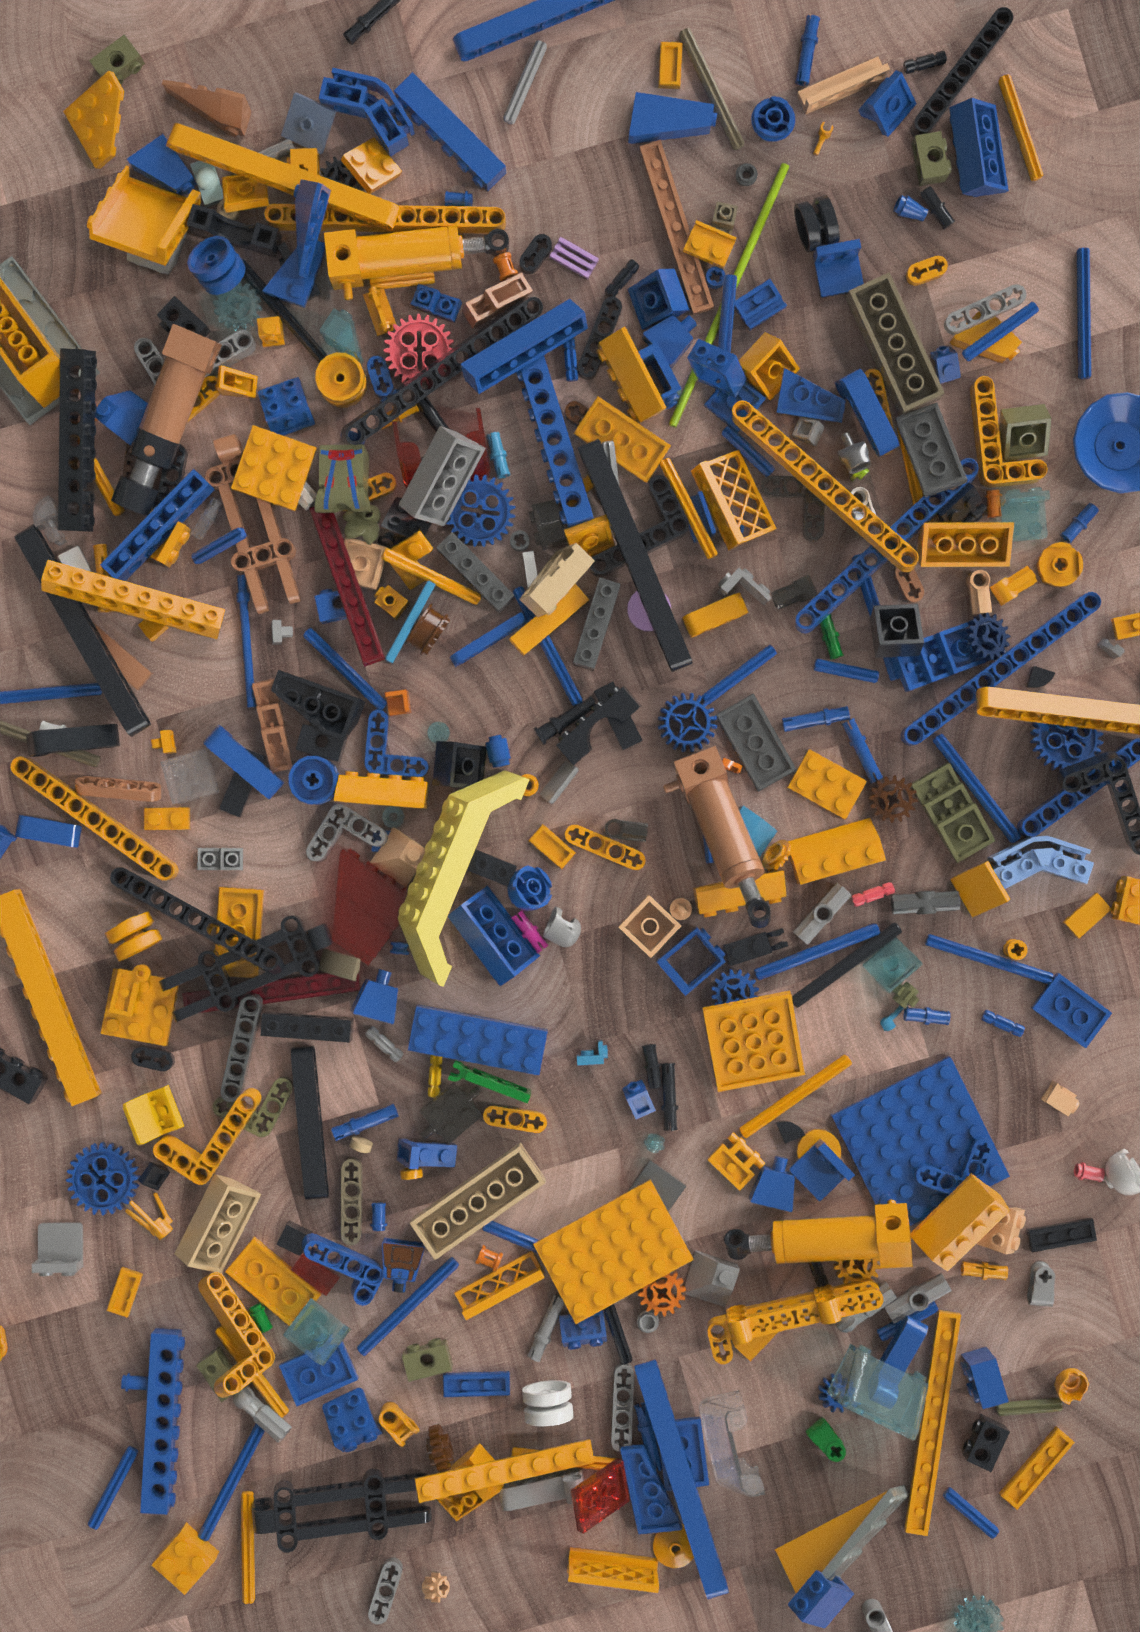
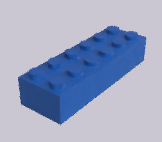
[408,1004,548,1075]

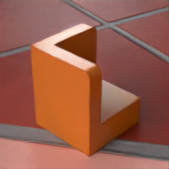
[384,689,411,716]

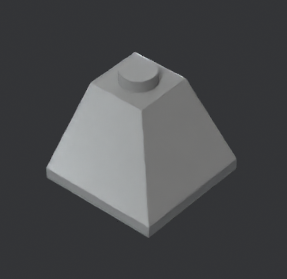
[682,1250,740,1307]

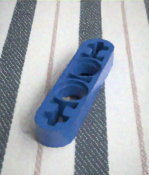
[449,612,528,667]

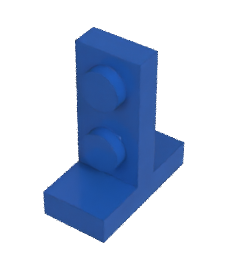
[397,1138,457,1169]

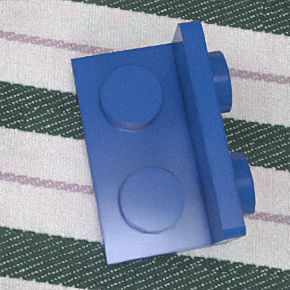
[559,1310,607,1350]

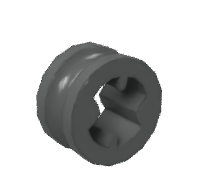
[510,530,530,552]

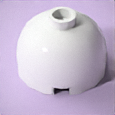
[1104,1149,1140,1195]

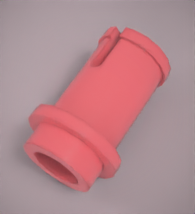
[1074,1162,1105,1182]

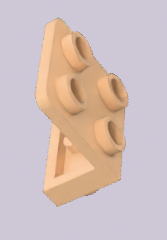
[977,1207,1026,1254]

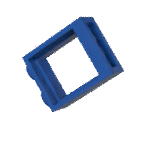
[687,339,747,398]
[656,927,726,996]

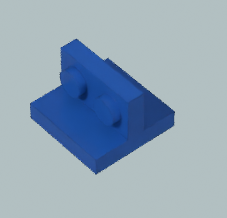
[858,70,917,137]

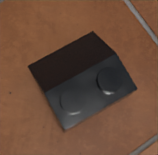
[432,741,487,788]

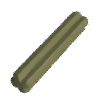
[996,1398,1063,1416]

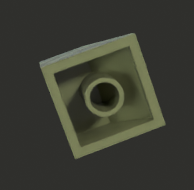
[999,404,1052,461]

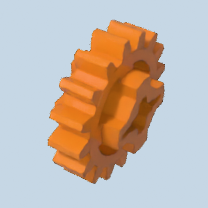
[638,1271,686,1317]

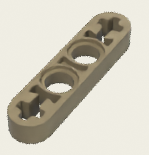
[341,1157,362,1246]

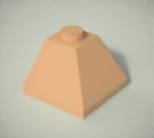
[369,827,425,887]

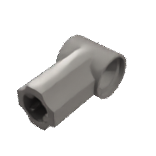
[862,1599,893,1632]

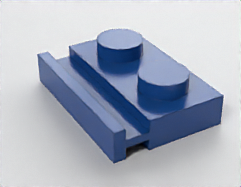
[734,279,787,331]

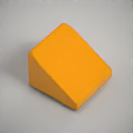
[138,619,169,642]

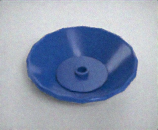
[1073,392,1140,494]

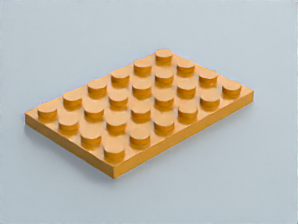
[533,1179,694,1324]

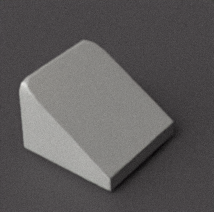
[792,416,824,446]

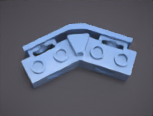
[987,836,1094,889]

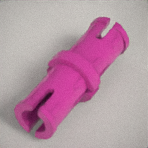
[511,910,548,954]

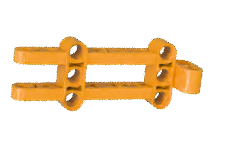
[707,1279,884,1364]

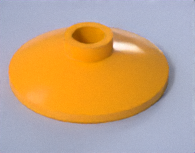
[653,1524,694,1568]

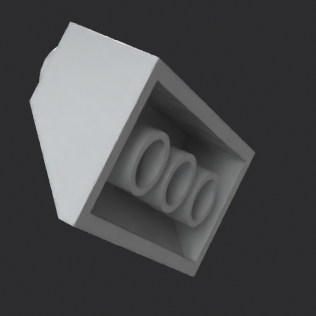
[399,426,486,526]

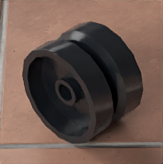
[794,195,840,252]

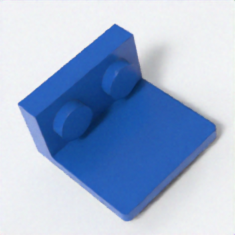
[813,239,864,298]
[258,377,315,436]
[789,1138,855,1201]

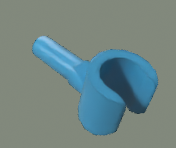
[880,1006,904,1031]

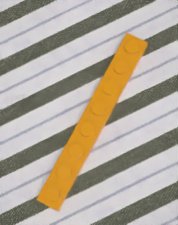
[414,1439,595,1503]

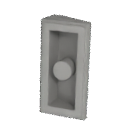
[540,761,579,804]

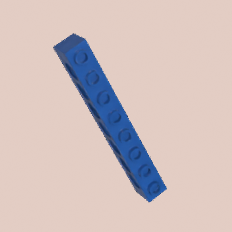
[516,355,594,528]
[140,1328,185,1515]

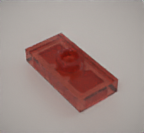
[291,1252,340,1296]

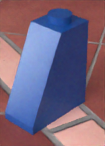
[127,134,197,196]

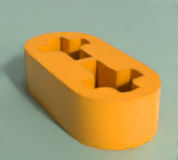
[906,256,948,286]

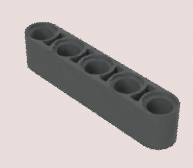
[221,993,263,1102]

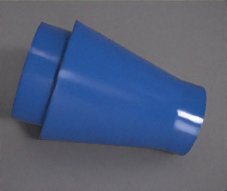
[893,195,928,222]

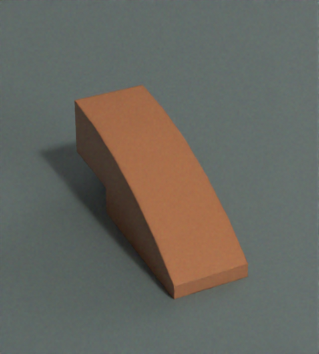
[461,272,533,329]

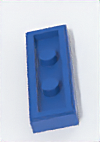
[443,1371,510,1397]

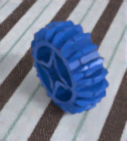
[658,693,717,753]

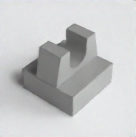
[271,620,293,645]

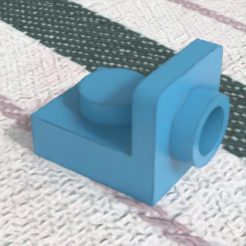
[577,1040,608,1066]

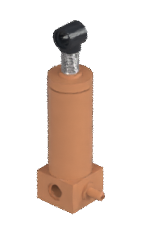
[663,746,771,928]

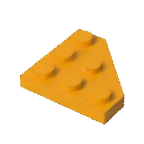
[63,71,124,169]

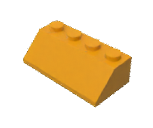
[596,327,667,424]
[917,522,1014,567]
[334,771,429,809]
[788,818,886,885]
[693,870,787,918]
[910,1174,1010,1272]

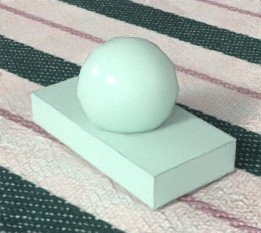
[190,161,223,208]

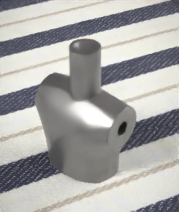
[838,432,871,474]

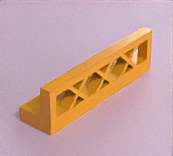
[454,1250,545,1320]

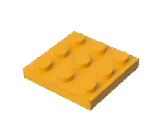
[231,425,317,511]
[101,968,179,1046]

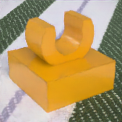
[151,730,177,754]

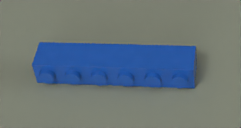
[394,72,506,191]
[460,299,588,394]

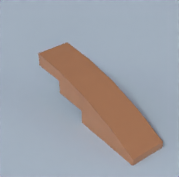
[93,622,153,690]
[252,679,293,773]

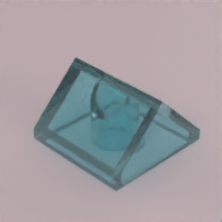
[862,937,923,993]

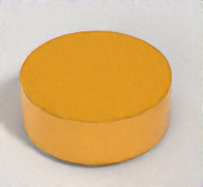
[400,1167,423,1180]

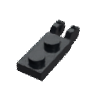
[723,928,789,966]

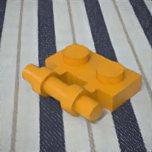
[707,1132,765,1191]

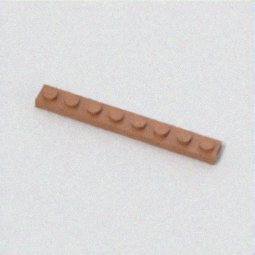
[639,140,714,315]

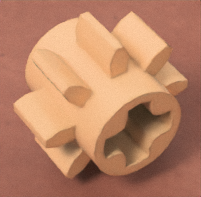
[422,1572,450,1603]

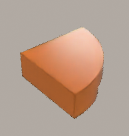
[722,758,743,774]

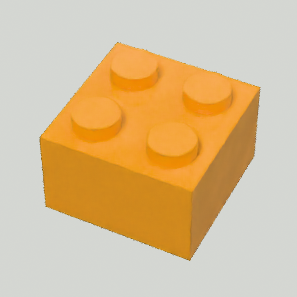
[151,1522,219,1595]

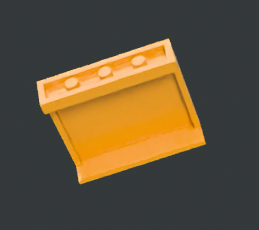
[87,165,201,266]

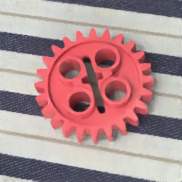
[384,314,454,387]

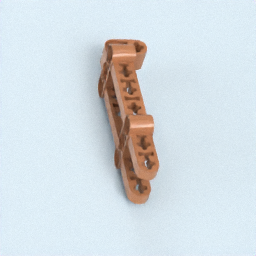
[205,434,301,614]

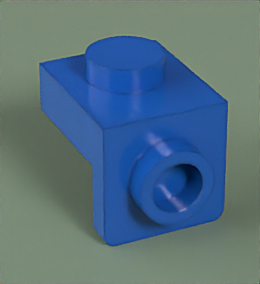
[930,346,961,384]

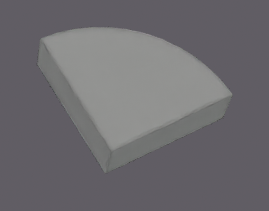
[1097,639,1125,659]

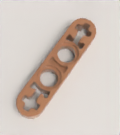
[75,776,162,802]

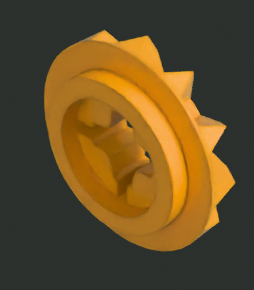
[762,840,792,872]

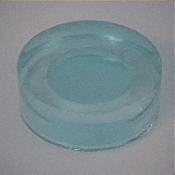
[427,722,450,744]

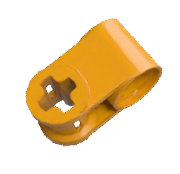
[379,1402,420,1447]

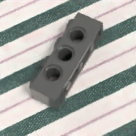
[436,532,515,614]
[573,578,621,671]

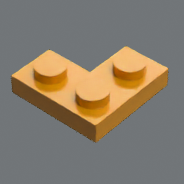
[390,531,433,590]

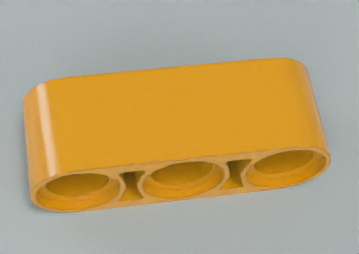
[682,592,749,638]

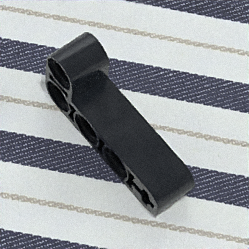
[26,724,120,757]

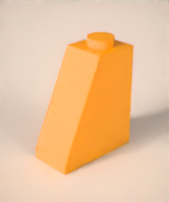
[949,311,1022,363]

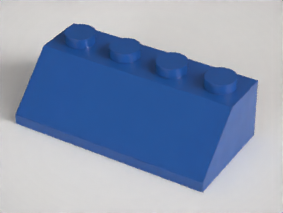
[949,98,1009,197]
[447,885,540,987]

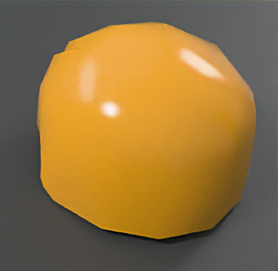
[1054,1368,1089,1405]

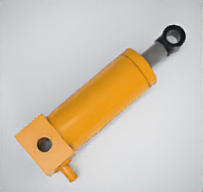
[324,226,509,300]
[724,1199,913,1268]

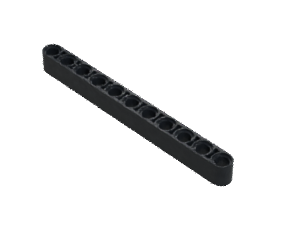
[341,297,543,445]
[578,439,693,672]
[14,524,151,737]

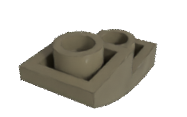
[711,202,738,235]
[319,948,361,981]

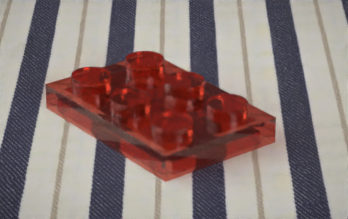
[571,1458,630,1534]

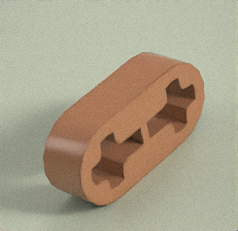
[893,562,924,603]

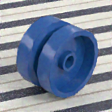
[187,236,246,295]
[289,756,340,805]

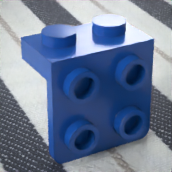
[322,1388,383,1452]

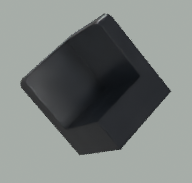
[276,1220,313,1256]

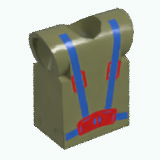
[315,444,371,513]

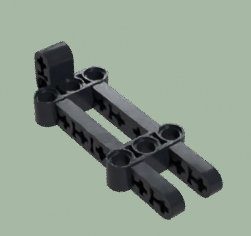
[159,915,335,1022]
[252,1468,432,1553]

